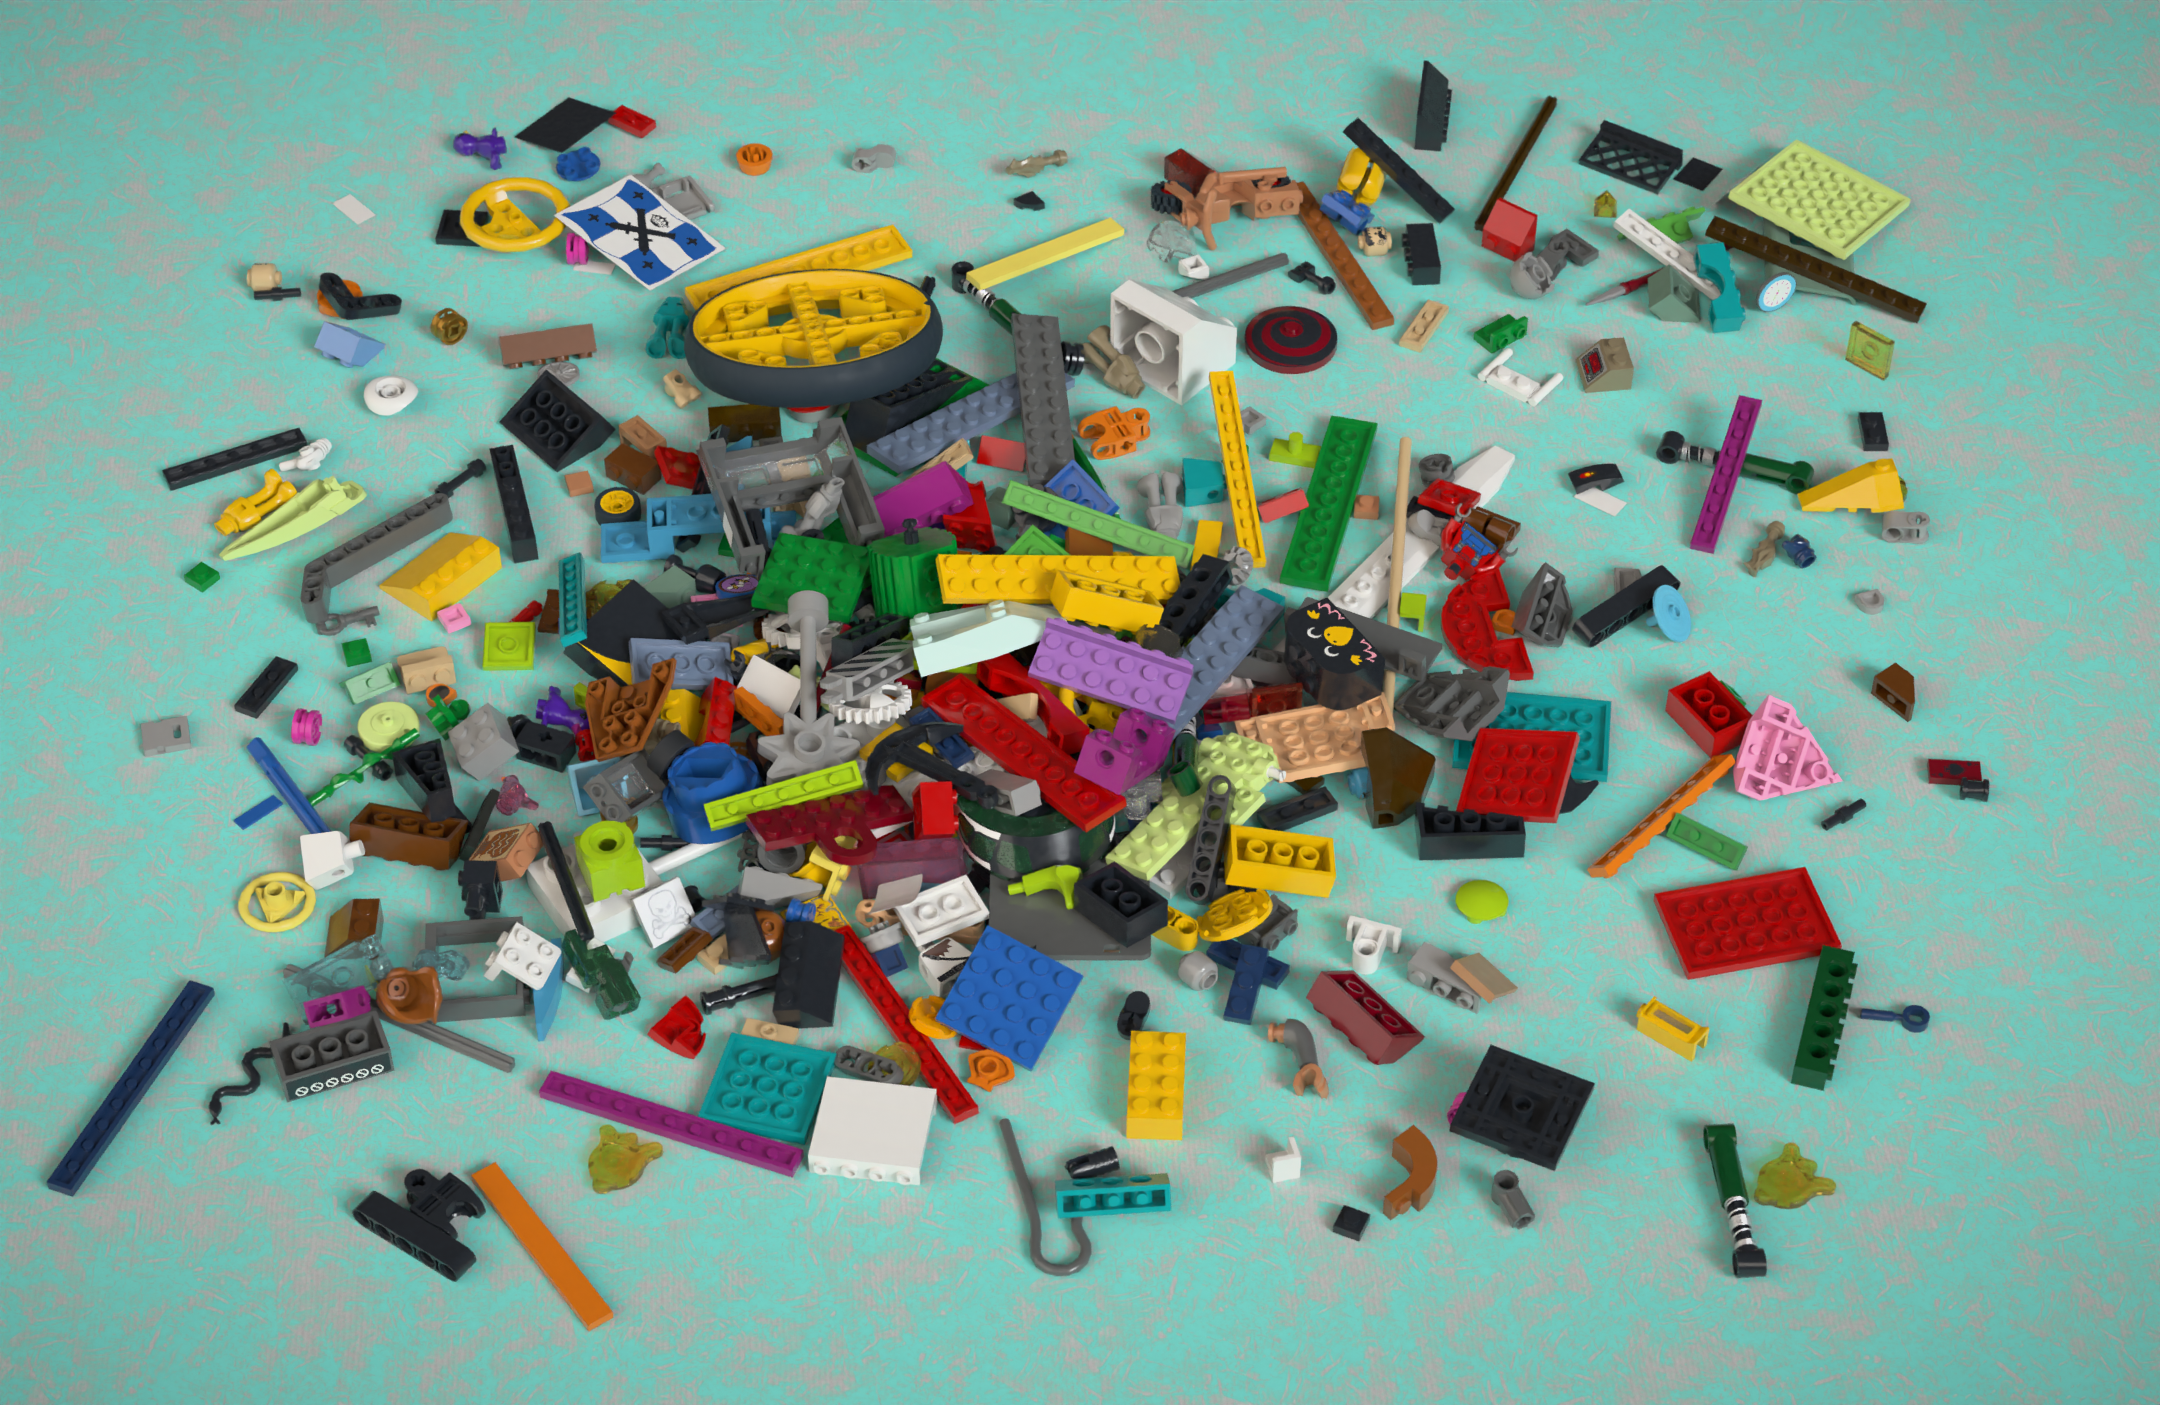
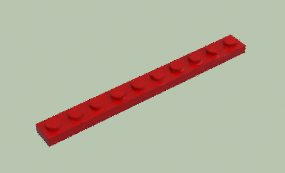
[834,924,979,1125]

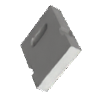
[141,716,192,757]

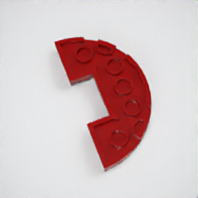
[1441,568,1534,681]

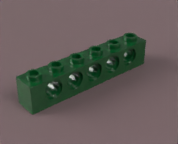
[1791,945,1858,1091]

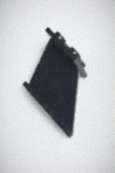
[702,893,775,969]

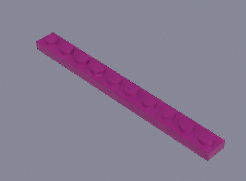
[539,1071,804,1178]

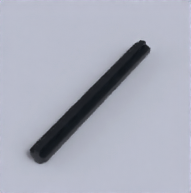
[538,821,594,942]

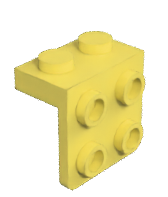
[809,836,857,902]

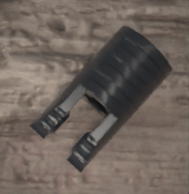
[1064,1146,1120,1179]

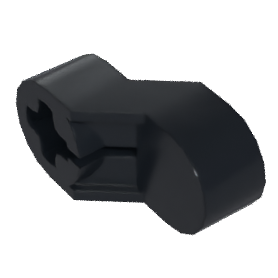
[1117,991,1151,1040]

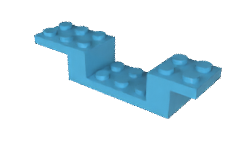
[601,494,796,563]

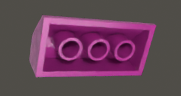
[873,461,974,538]

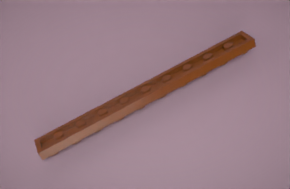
[1296,181,1394,330]

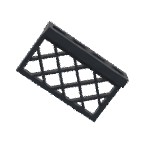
[1579,120,1683,195]

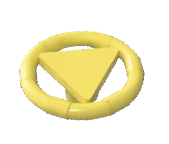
[238,872,316,933]

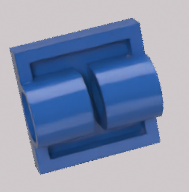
[1320,190,1375,236]

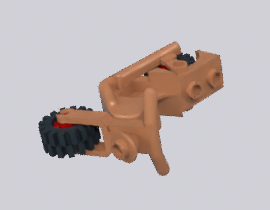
[1151,167,1303,251]

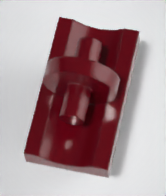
[1203,693,1251,725]

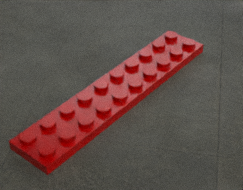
[921,673,1127,832]

